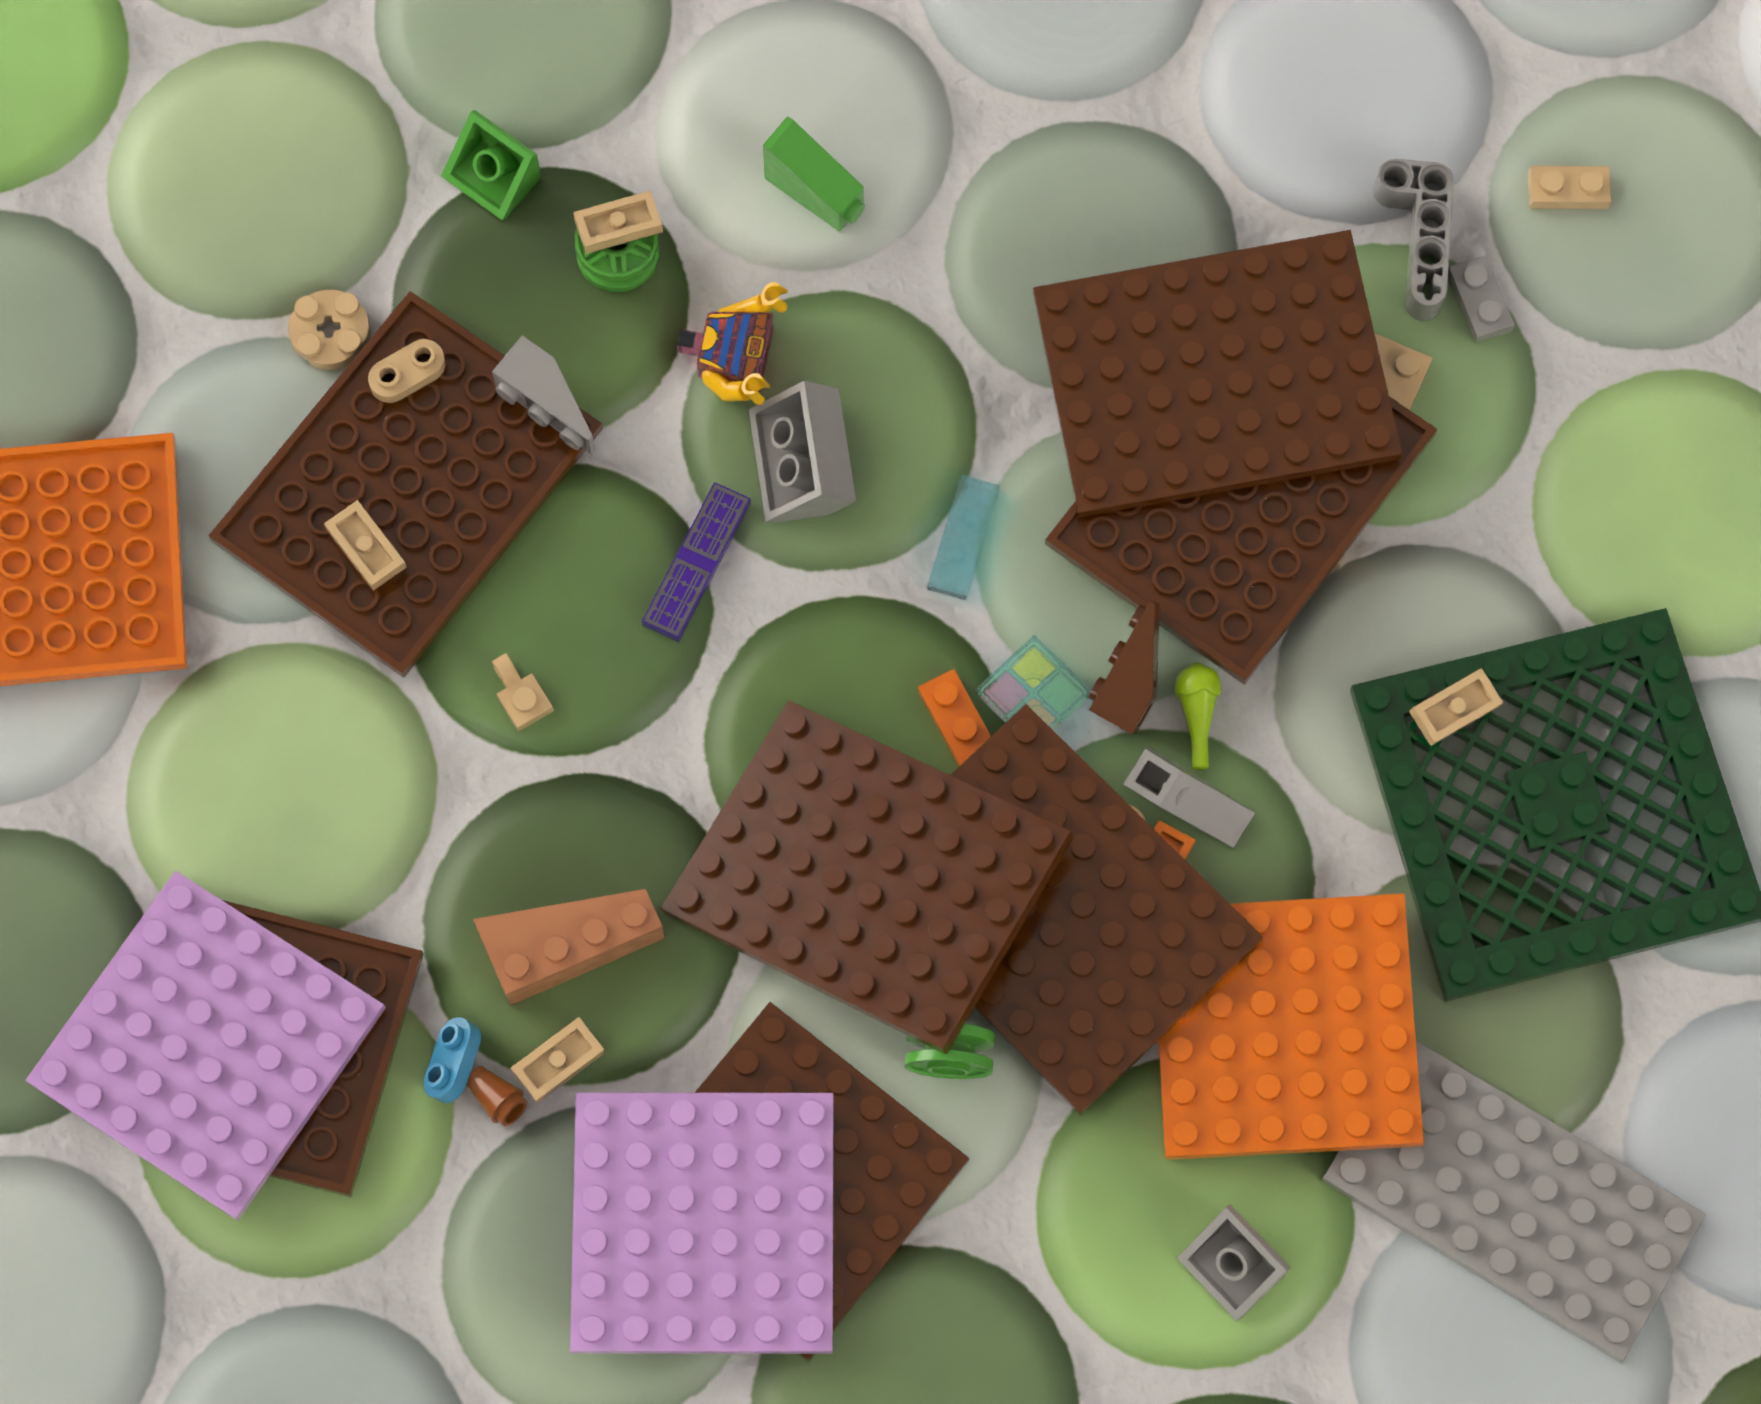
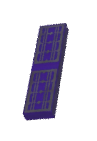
[642,482,751,642]

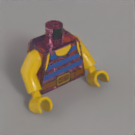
[677,282,788,405]

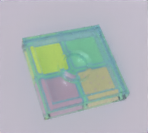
[975,635,1091,731]

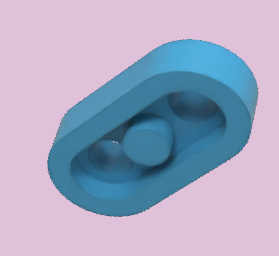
[424,1017,481,1103]

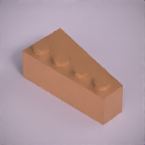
[473,889,665,1006]

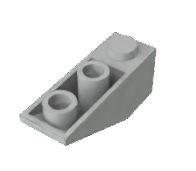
[492,335,595,455]
[1124,746,1256,848]

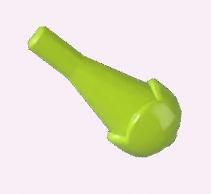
[1175,662,1222,770]

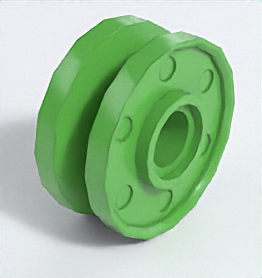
[575,202,659,292]
[904,1024,995,1079]

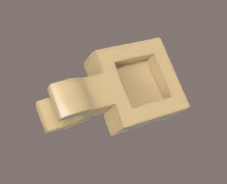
[492,653,554,732]

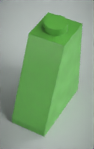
[763,116,865,232]

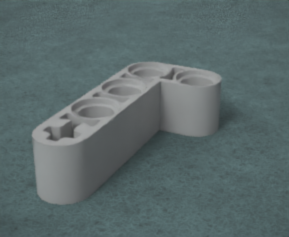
[1373,159,1454,321]

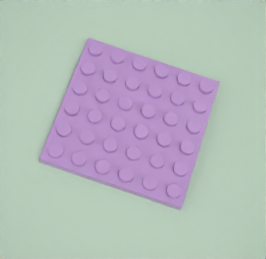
[25,870,386,1221]
[570,1093,833,1354]

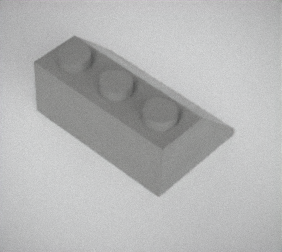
[748,381,856,523]

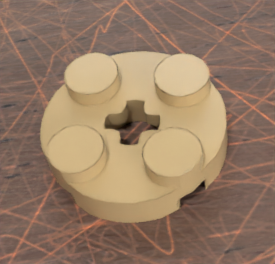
[288,290,371,370]

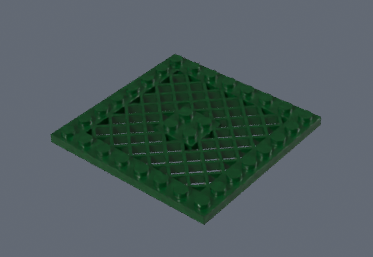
[1350,608,1761,1002]

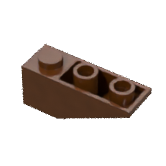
[1088,601,1160,734]

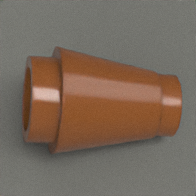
[466,1066,528,1127]

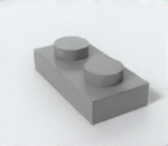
[1448,255,1515,343]

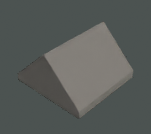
[1177,1204,1290,1321]

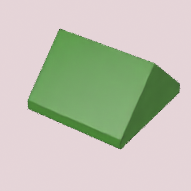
[441,110,541,220]

